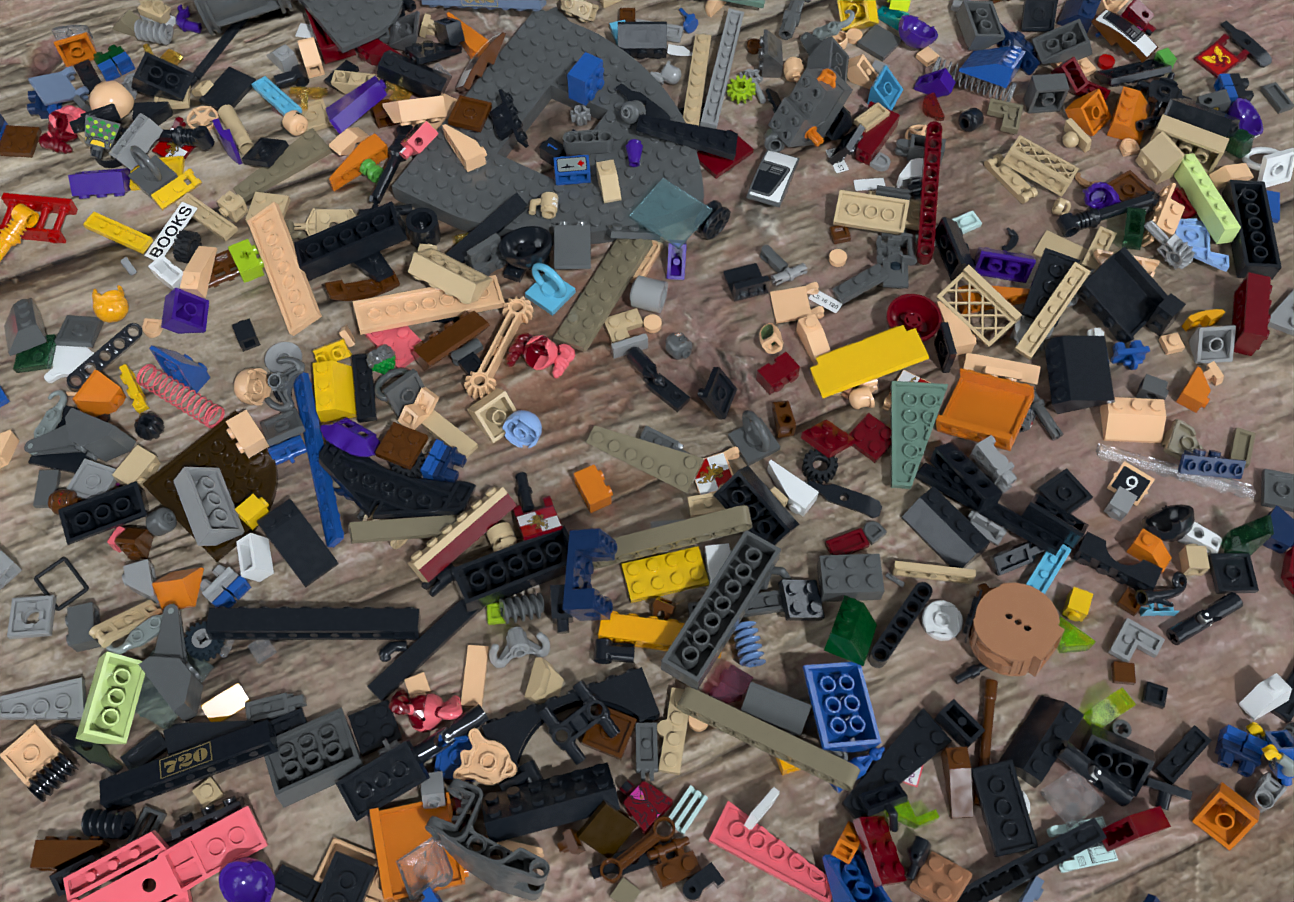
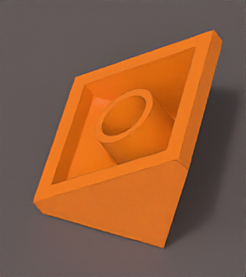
[152,567,204,610]

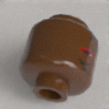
[48,489,81,515]

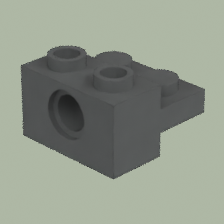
[464,233,507,276]

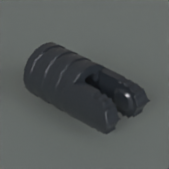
[421,563,455,597]

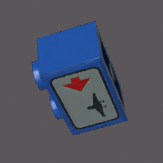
[554,155,591,185]

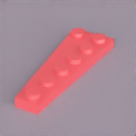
[708,801,832,902]

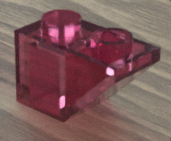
[709,664,753,704]

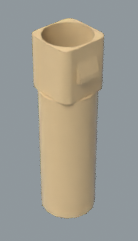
[218,105,253,155]

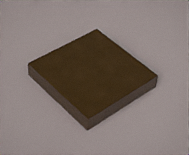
[576,800,638,858]

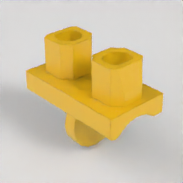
[313,338,352,362]

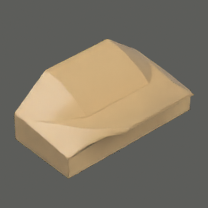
[525,657,564,705]

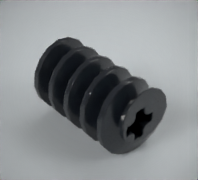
[27,752,79,802]
[81,808,136,840]

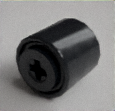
[406,207,441,248]

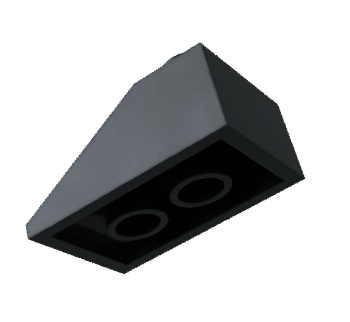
[131,51,195,101]

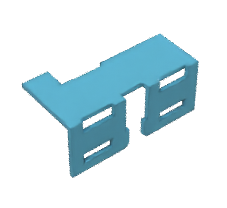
[1139,602,1179,616]

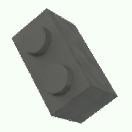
[65,602,102,652]

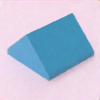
[867,65,903,111]

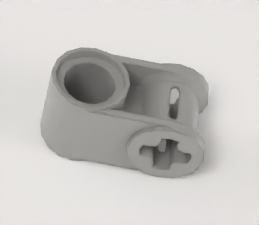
[1246,772,1287,813]

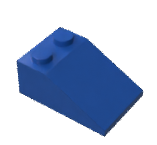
[149,346,210,394]
[822,850,892,902]

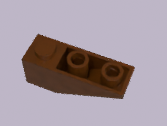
[30,836,110,871]

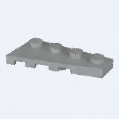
[0,677,86,720]

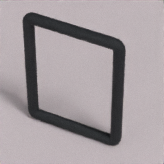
[34,557,89,611]

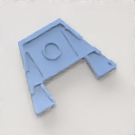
[1175,218,1229,272]

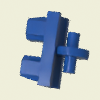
[1111,340,1150,370]
[268,435,307,465]

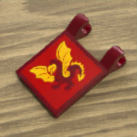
[1194,34,1250,78]

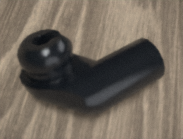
[379,641,408,662]

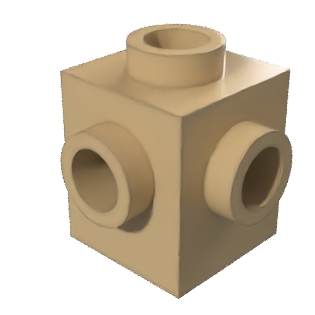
[217,190,248,222]

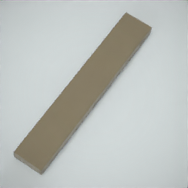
[348,515,458,544]

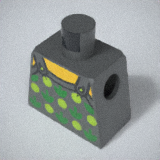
[84,115,122,159]

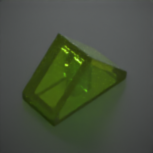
[1058,616,1096,653]

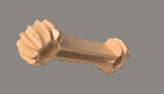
[464,296,534,400]

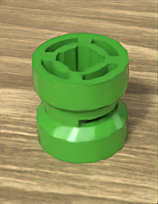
[360,159,383,183]

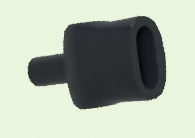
[906,836,932,881]

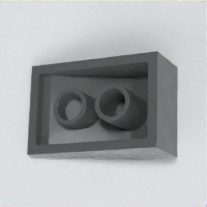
[1032,19,1093,64]

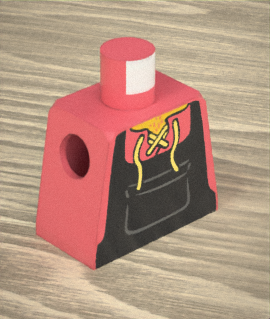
[399,121,439,160]

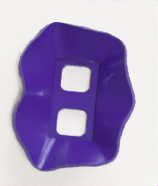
[321,418,381,457]

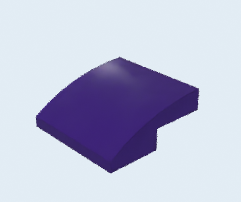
[212,118,243,165]

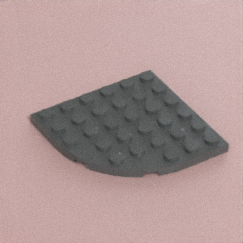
[299,0,403,53]

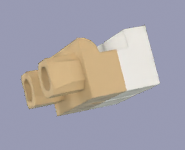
[137,0,176,26]

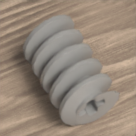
[134,19,173,45]

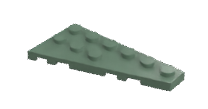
[891,381,948,489]

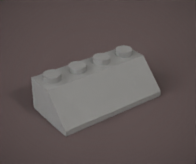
[174,467,245,546]

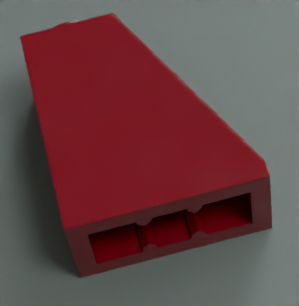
[1102,806,1171,852]

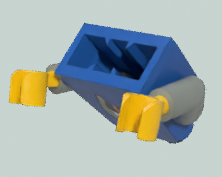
[1246,722,1294,786]

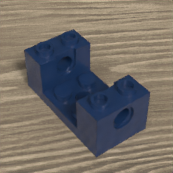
[563,528,617,621]

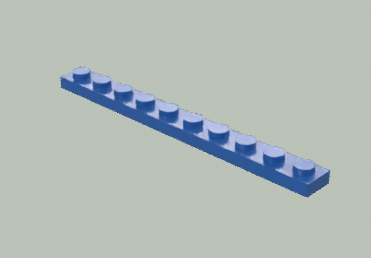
[294,373,344,548]

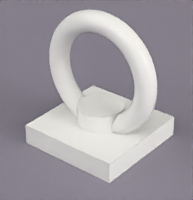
[1242,147,1294,187]

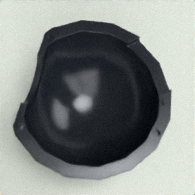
[1141,504,1195,542]

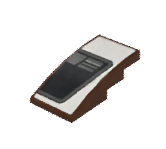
[1091,9,1159,63]
[455,32,506,92]

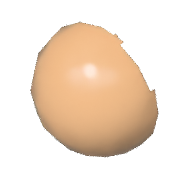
[89,80,135,118]

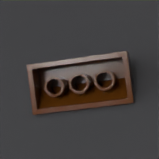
[411,311,490,371]

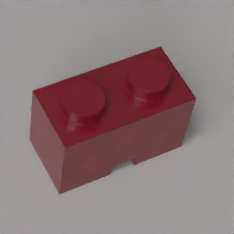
[756,352,800,395]

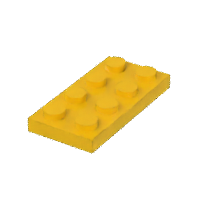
[621,546,709,603]

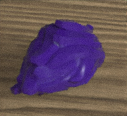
[1082,182,1122,209]

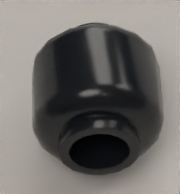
[958,108,984,132]

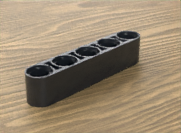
[66,323,143,392]
[868,582,933,668]

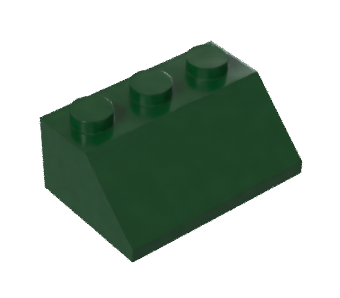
[824,595,877,666]

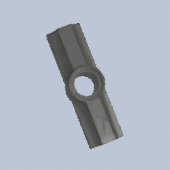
[779,0,805,40]

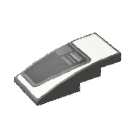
[746,150,800,208]

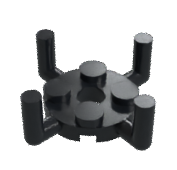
[1134,72,1192,117]

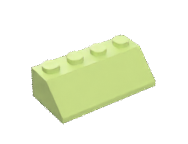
[76,651,145,744]

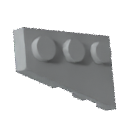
[1268,290,1294,336]

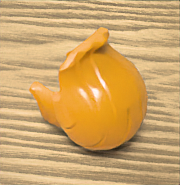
[92,285,129,323]

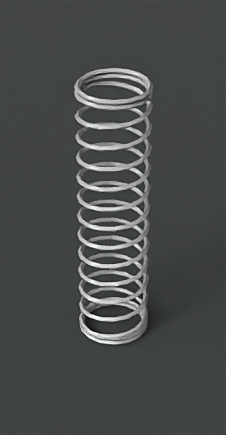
[932,57,1017,102]

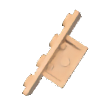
[1141,183,1185,247]
[963,353,1041,385]

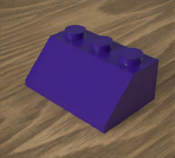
[68,168,131,199]
[974,247,1036,283]

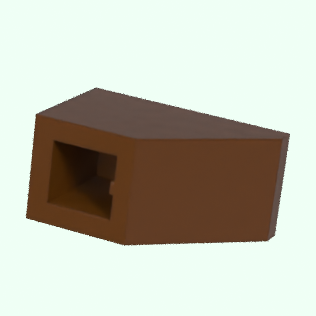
[114,528,154,561]

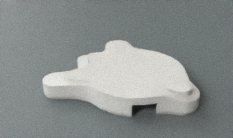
[44,341,94,383]

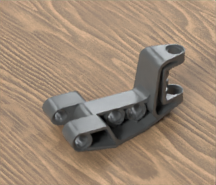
[425,779,550,901]

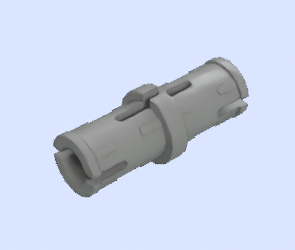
[771,263,807,286]

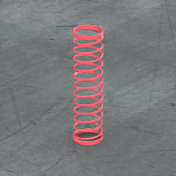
[136,364,225,429]

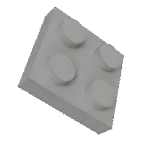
[66,459,117,500]

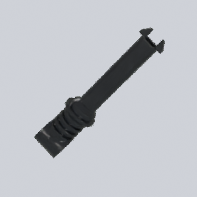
[369,124,413,208]
[121,126,215,150]
[1056,191,1159,237]

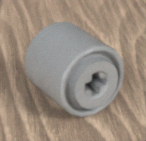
[630,275,668,313]

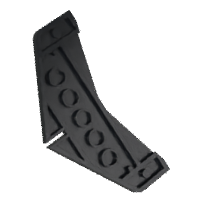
[319,441,476,520]

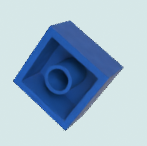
[567,52,604,106]

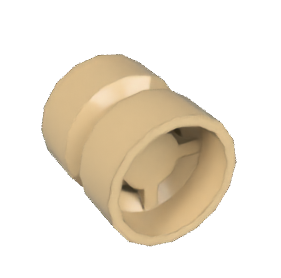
[486,522,518,552]

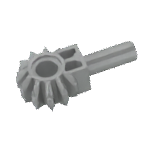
[1144,220,1195,269]

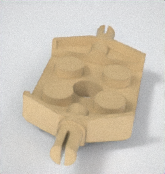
[294,208,357,236]

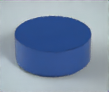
[683,16,698,34]

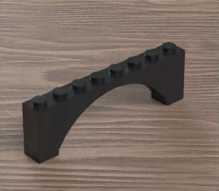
[482,667,660,770]

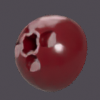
[886,294,942,343]

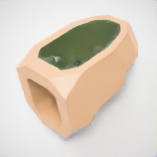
[759,323,784,354]

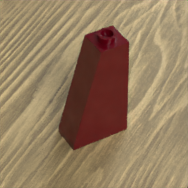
[855,101,900,166]

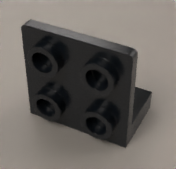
[723,263,770,302]

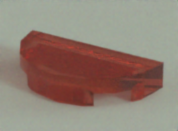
[922,92,945,121]

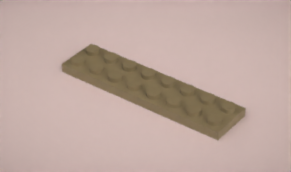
[553,238,653,352]

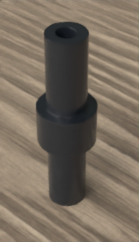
[953,663,988,685]

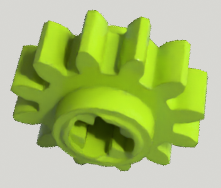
[727,75,756,104]

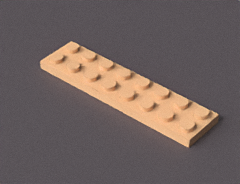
[247,202,322,336]
[353,275,505,335]

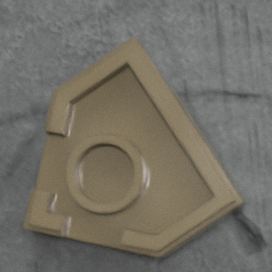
[1161,419,1204,460]

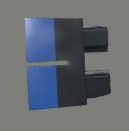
[1213,73,1254,105]

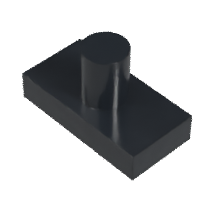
[1143,777,1192,811]

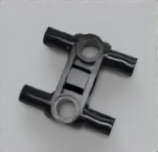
[538,680,620,765]

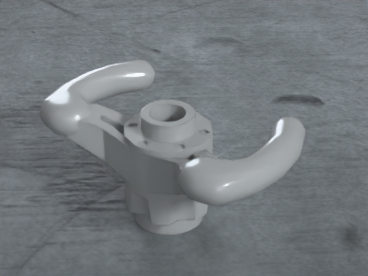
[489,627,550,668]

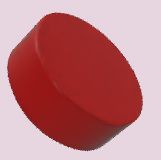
[1097,54,1115,70]

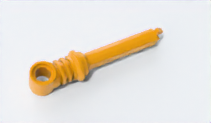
[0,204,39,262]

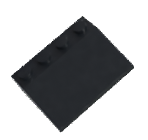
[1044,336,1115,414]

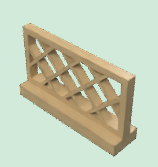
[1002,135,1079,197]
[936,265,1022,348]

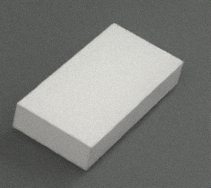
[744,787,780,830]

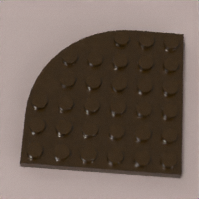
[143,410,278,562]

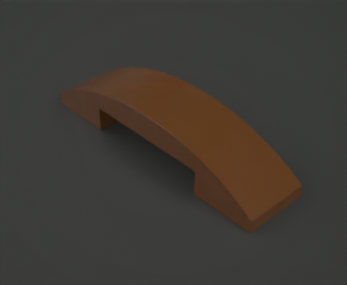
[324,270,400,301]

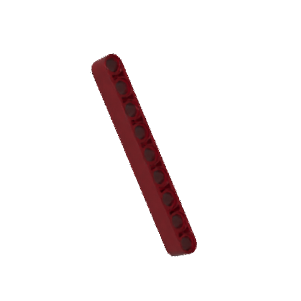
[916,121,942,265]

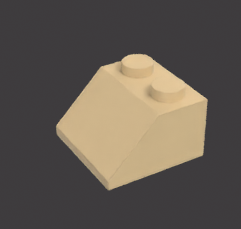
[1135,131,1185,185]
[467,388,517,443]

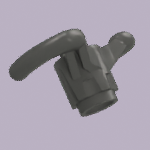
[265,356,305,412]

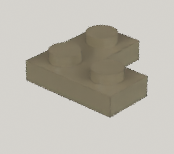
[986,98,1024,135]

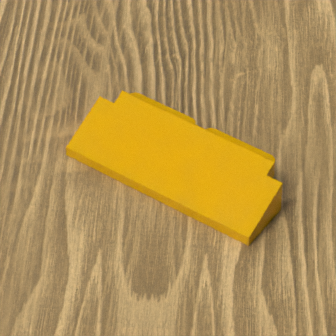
[810,325,929,398]

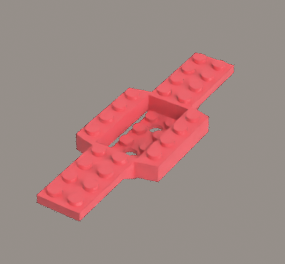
[63,805,268,902]

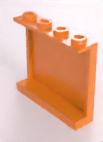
[936,368,1034,451]
[369,792,469,902]

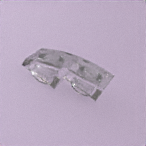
[52,25,93,41]

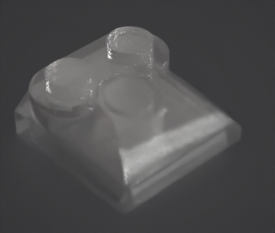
[396,837,453,901]

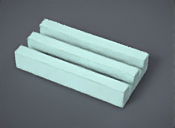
[666,785,708,835]

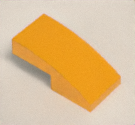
[1181,309,1225,332]

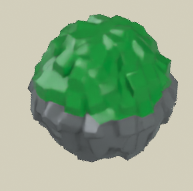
[366,344,396,374]

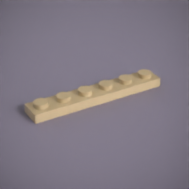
[1014,262,1091,360]

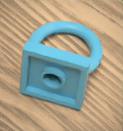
[525,263,576,316]

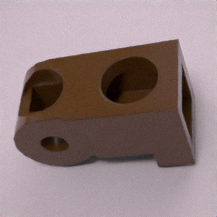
[772,400,797,438]

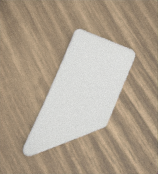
[667,44,693,56]

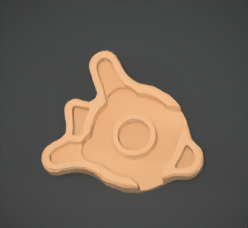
[453,728,517,785]

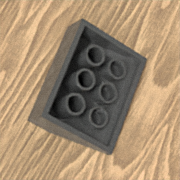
[264,707,365,808]

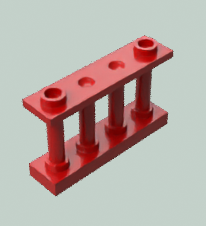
[0,193,78,243]

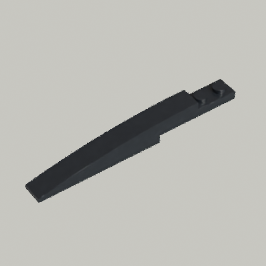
[957,817,1107,902]

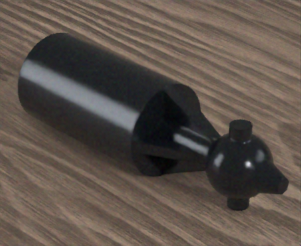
[627,347,665,386]

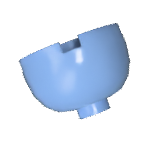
[502,410,542,448]

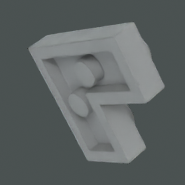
[1108,618,1165,662]

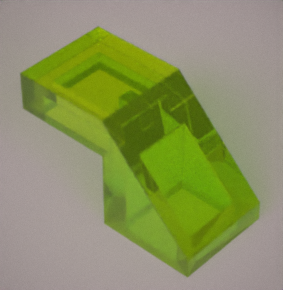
[1083,687,1136,728]
[885,800,940,830]

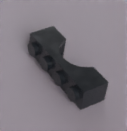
[1073,531,1163,592]

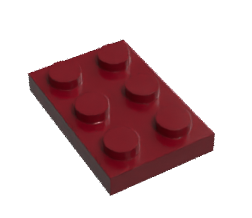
[853,816,907,887]

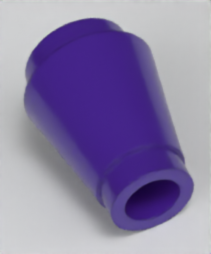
[626,139,643,167]

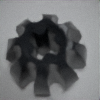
[134,412,165,441]

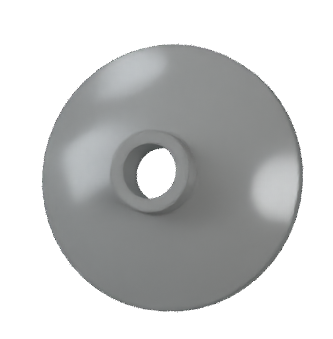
[265,342,302,373]

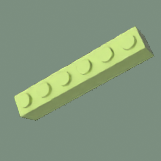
[1174,153,1241,244]

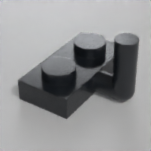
[858,780,908,832]

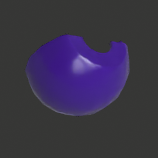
[898,15,938,49]
[1227,98,1264,138]
[219,857,276,902]

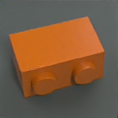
[573,464,613,513]

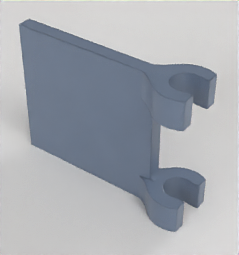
[28,66,89,106]

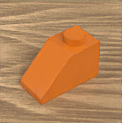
[1176,366,1211,413]
[1126,528,1172,574]

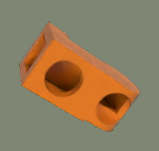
[831,821,860,864]

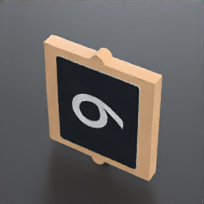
[1107,461,1155,506]

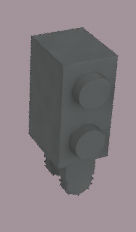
[894,134,946,165]

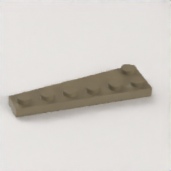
[233,128,332,202]
[586,425,705,493]

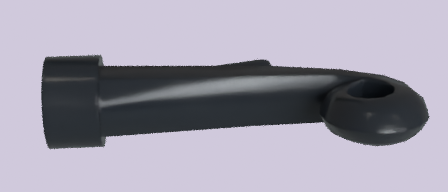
[1135,571,1187,607]

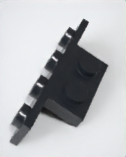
[490,89,529,148]

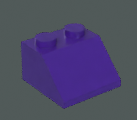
[161,288,209,334]

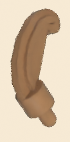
[1075,173,1100,188]

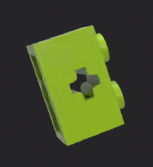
[228,239,265,283]

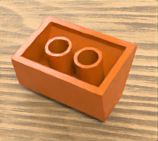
[1107,86,1151,145]

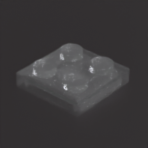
[1041,769,1105,828]

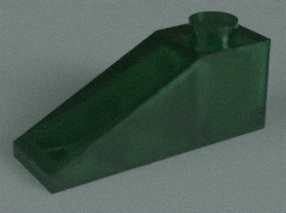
[1221,515,1274,556]

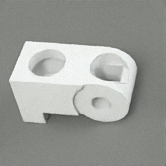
[1177,522,1222,555]

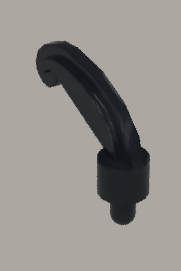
[1002,227,1019,251]

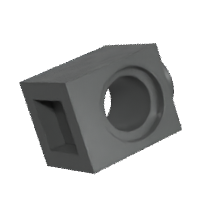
[1135,374,1169,400]

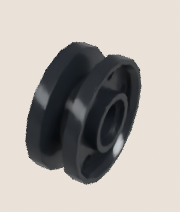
[694,200,731,240]

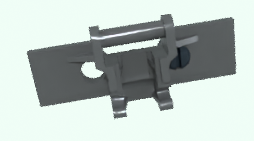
[876,228,917,289]

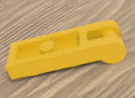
[151,168,202,211]

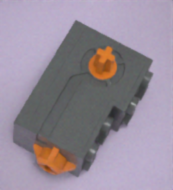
[768,68,853,147]

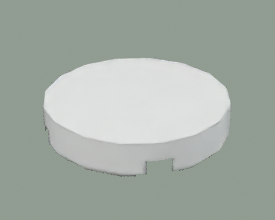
[921,600,963,641]

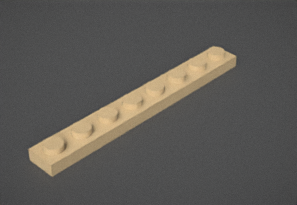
[683,34,711,126]

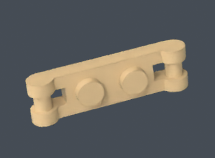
[984,153,1038,204]
[89,600,163,648]

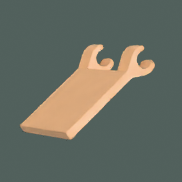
[770,282,824,324]

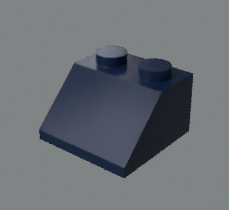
[1057,0,1101,34]

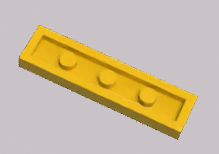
[83,212,153,254]

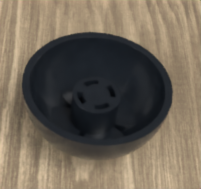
[499,226,552,269]

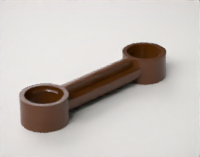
[600,817,675,883]

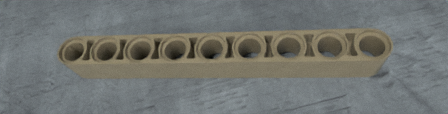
[592,505,752,569]
[677,687,860,791]

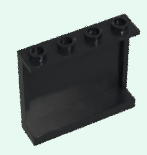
[1077,246,1168,344]

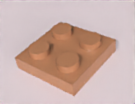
[909,851,972,902]

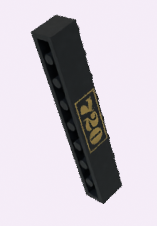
[99,720,278,811]

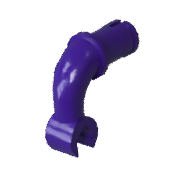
[175,4,202,34]

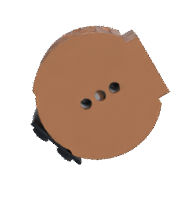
[963,583,1065,677]

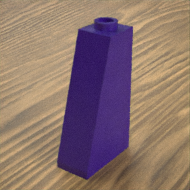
[325,75,387,134]

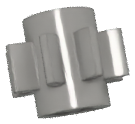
[570,105,591,126]

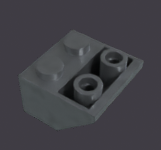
[758,29,783,78]

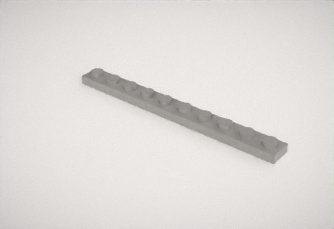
[700,8,744,129]

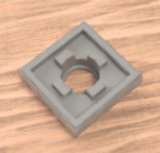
[7,595,56,639]

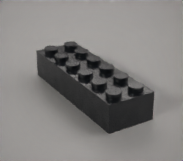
[1222,180,1282,280]
[294,201,407,281]
[451,525,569,613]
[482,762,620,843]

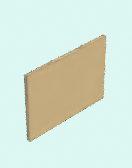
[1033,230,1088,264]

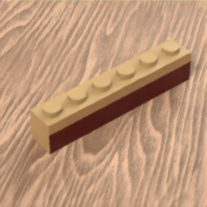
[408,486,517,582]

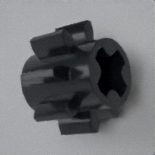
[907,177,921,200]

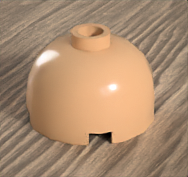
[234,368,271,405]

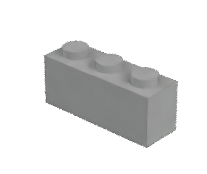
[108,113,163,171]

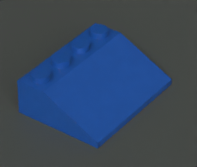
[959,46,1026,88]
[803,662,882,752]

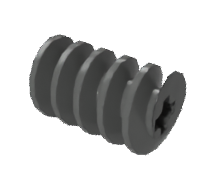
[499,593,544,624]

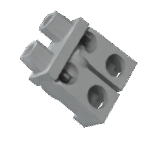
[969,435,1017,493]

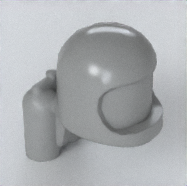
[650,61,682,86]

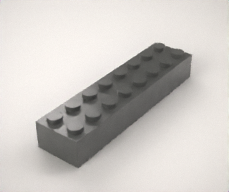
[661,530,781,690]

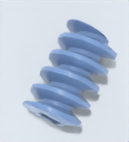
[733,621,766,668]

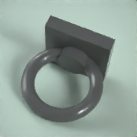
[128,145,178,199]
[374,368,425,418]
[728,410,781,466]

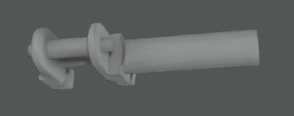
[739,69,767,104]

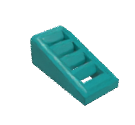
[877,5,909,31]

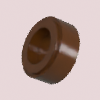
[746,38,762,54]

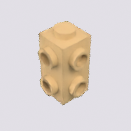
[561,0,599,23]

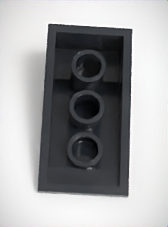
[256,499,339,588]

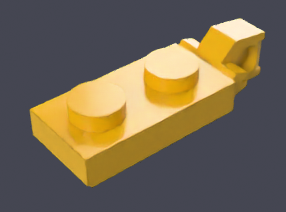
[119,364,150,414]

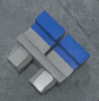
[200,565,251,608]

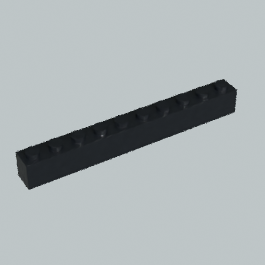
[206,606,421,640]

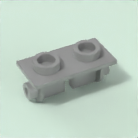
[967,510,1008,546]

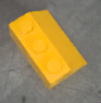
[837,0,879,31]
[313,360,357,422]

